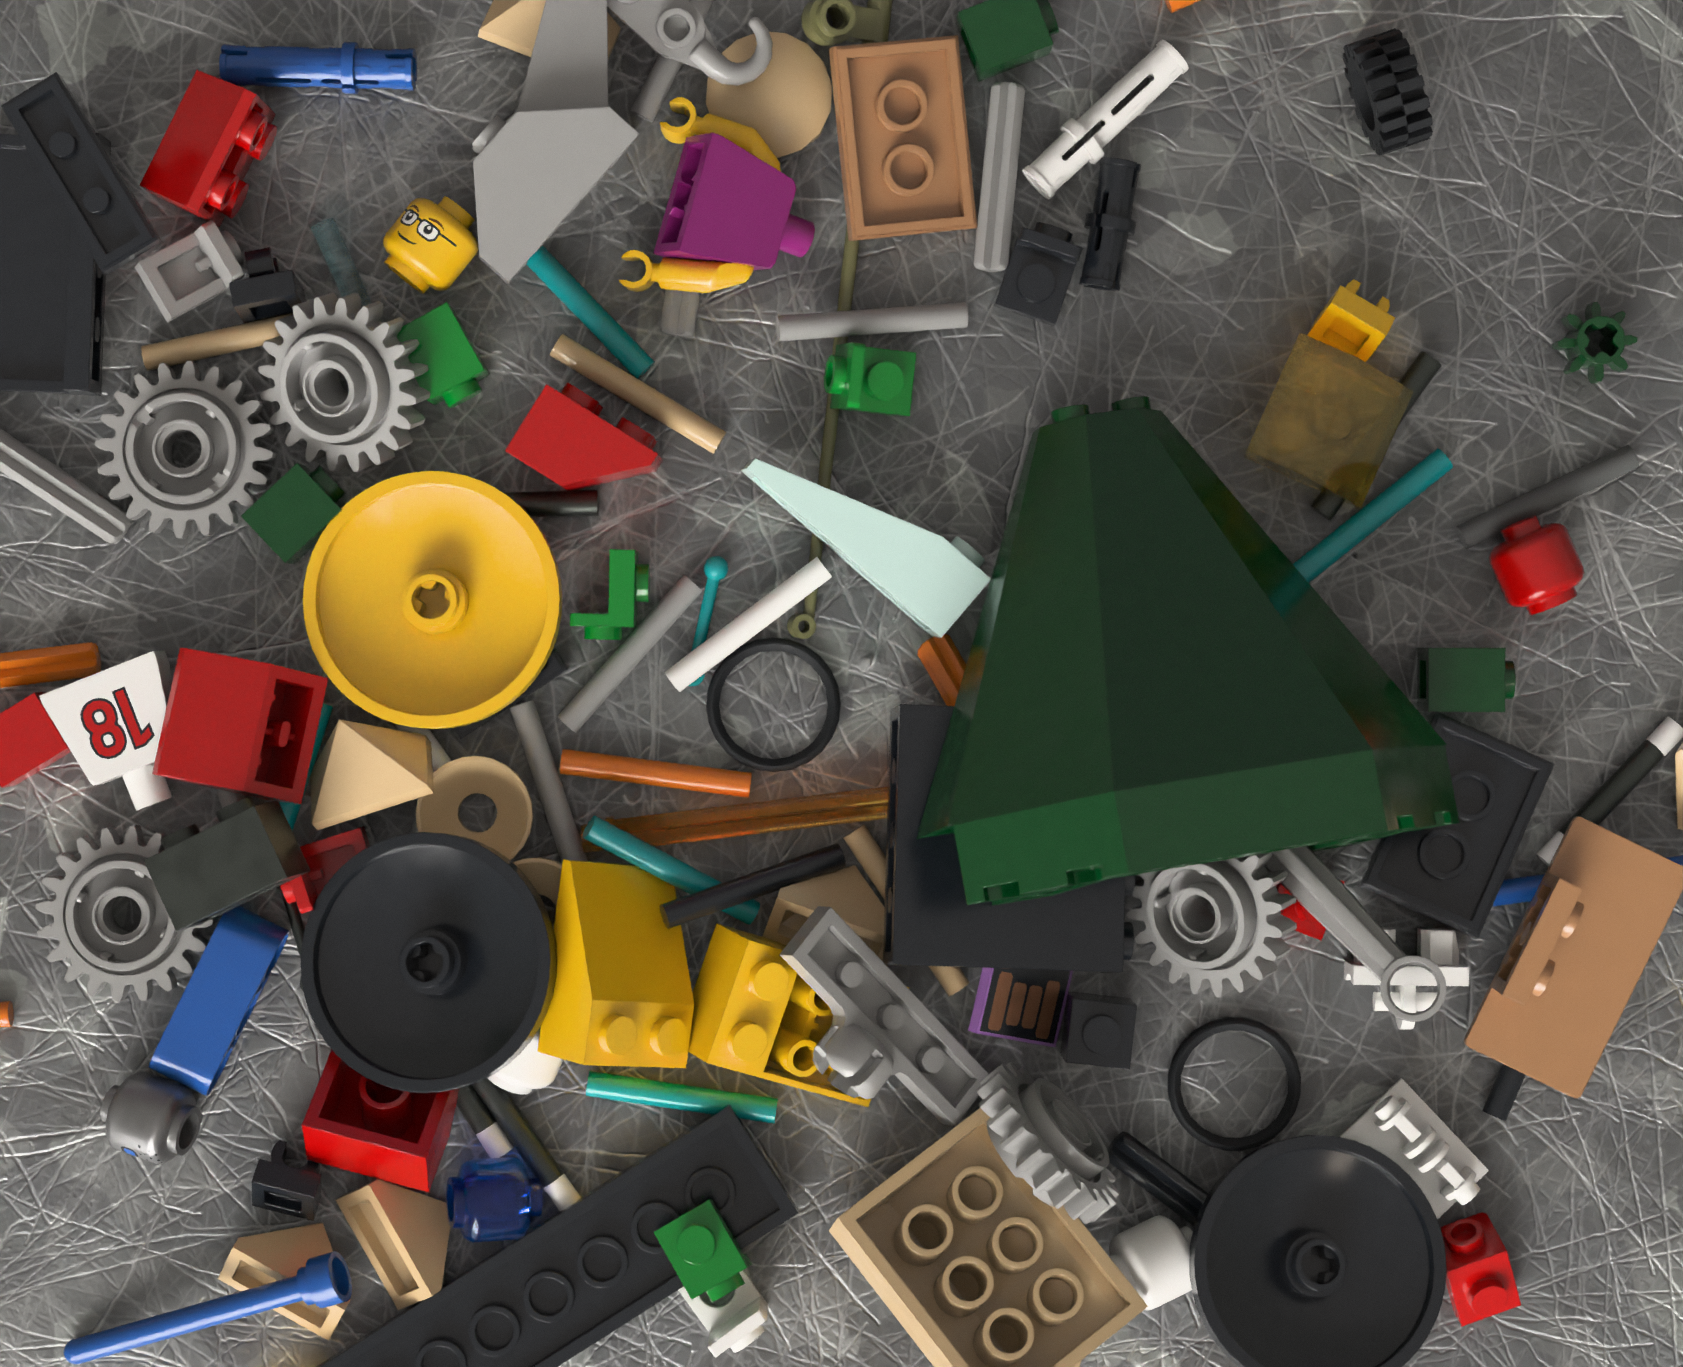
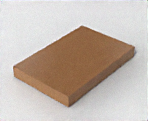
[829,35,977,241]

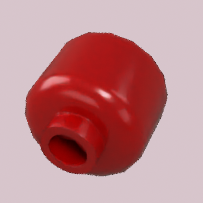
[1489,515,1585,615]

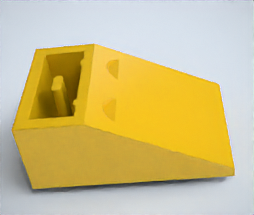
[688,923,909,1107]

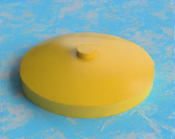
[303,471,563,729]

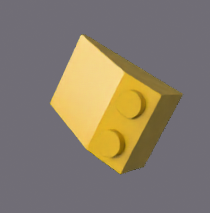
[537,859,694,1068]

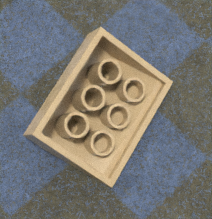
[829,1108,1148,1367]

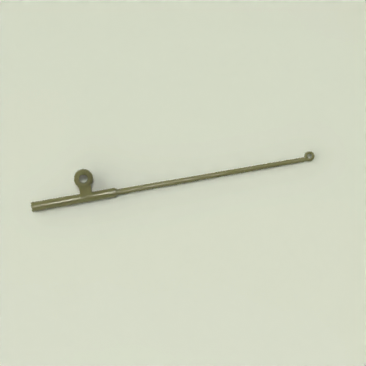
[787,0,893,639]

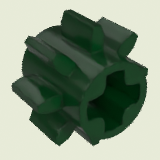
[1552,302,1637,384]

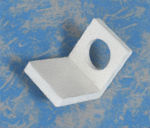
[678,1270,768,1358]

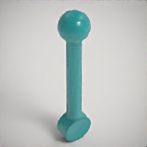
[689,556,729,686]

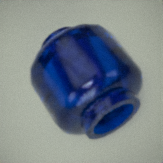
[446,1157,543,1243]

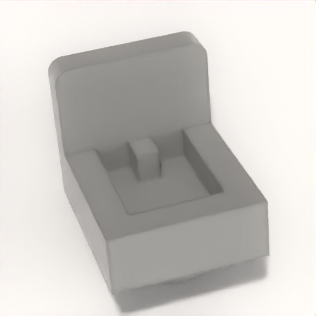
[135,220,245,323]

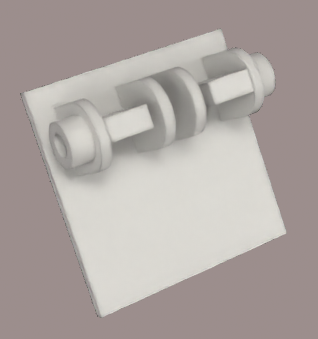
[1339,1078,1489,1220]

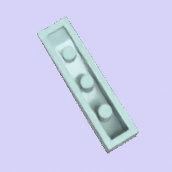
[741,458,991,638]

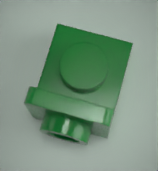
[824,342,916,417]

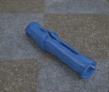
[219,42,417,94]

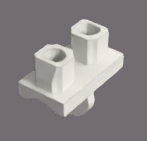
[1344,927,1469,1030]

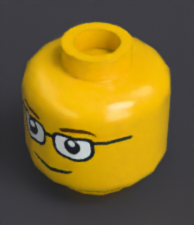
[383,196,478,294]

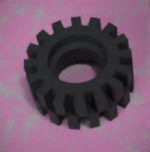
[1343,28,1433,156]

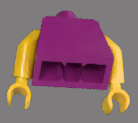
[619,97,815,293]

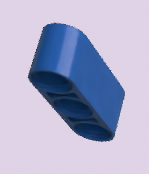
[149,906,290,1096]

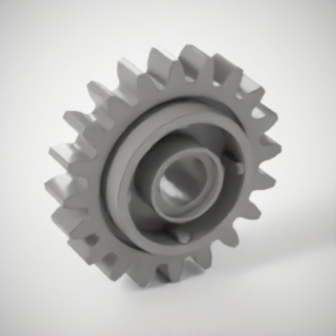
[258,292,430,472]
[95,360,277,539]
[35,825,218,1003]
[1127,852,1297,997]
[976,1062,1119,1224]

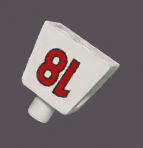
[39,651,173,811]

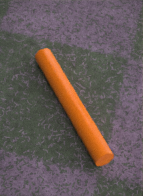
[560,749,752,798]

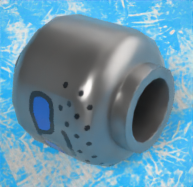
[100,1071,202,1164]

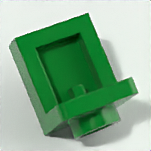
[570,549,650,640]
[654,1199,752,1303]

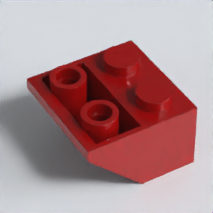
[139,70,277,228]
[505,382,663,491]
[152,648,328,804]

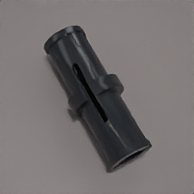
[1079,157,1141,291]

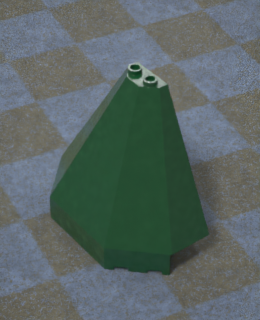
[917,396,1460,906]

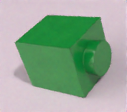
[397,302,490,408]

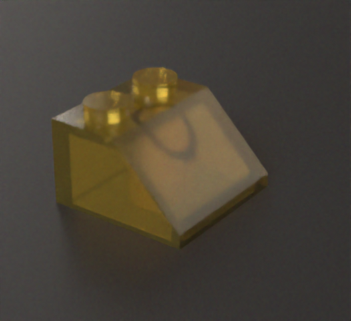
[1244,333,1413,509]

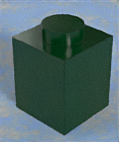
[956,0,1059,82]
[241,463,346,564]
[1417,648,1516,712]

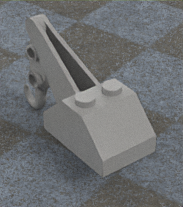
[472,0,773,284]

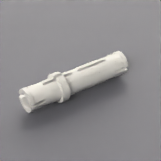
[1022,39,1189,200]

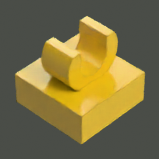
[1307,279,1395,368]

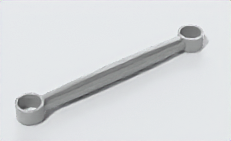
[1266,846,1447,1022]

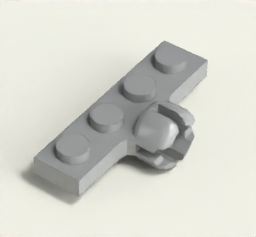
[779,906,989,1126]

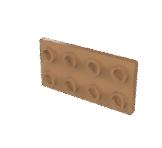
[1464,816,1683,1098]

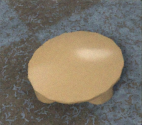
[706,32,832,158]

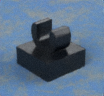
[229,247,306,324]
[252,1140,322,1221]

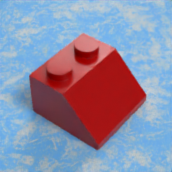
[302,1049,460,1192]

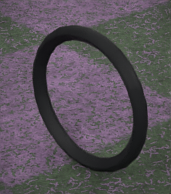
[706,637,841,772]
[1168,1017,1301,1151]

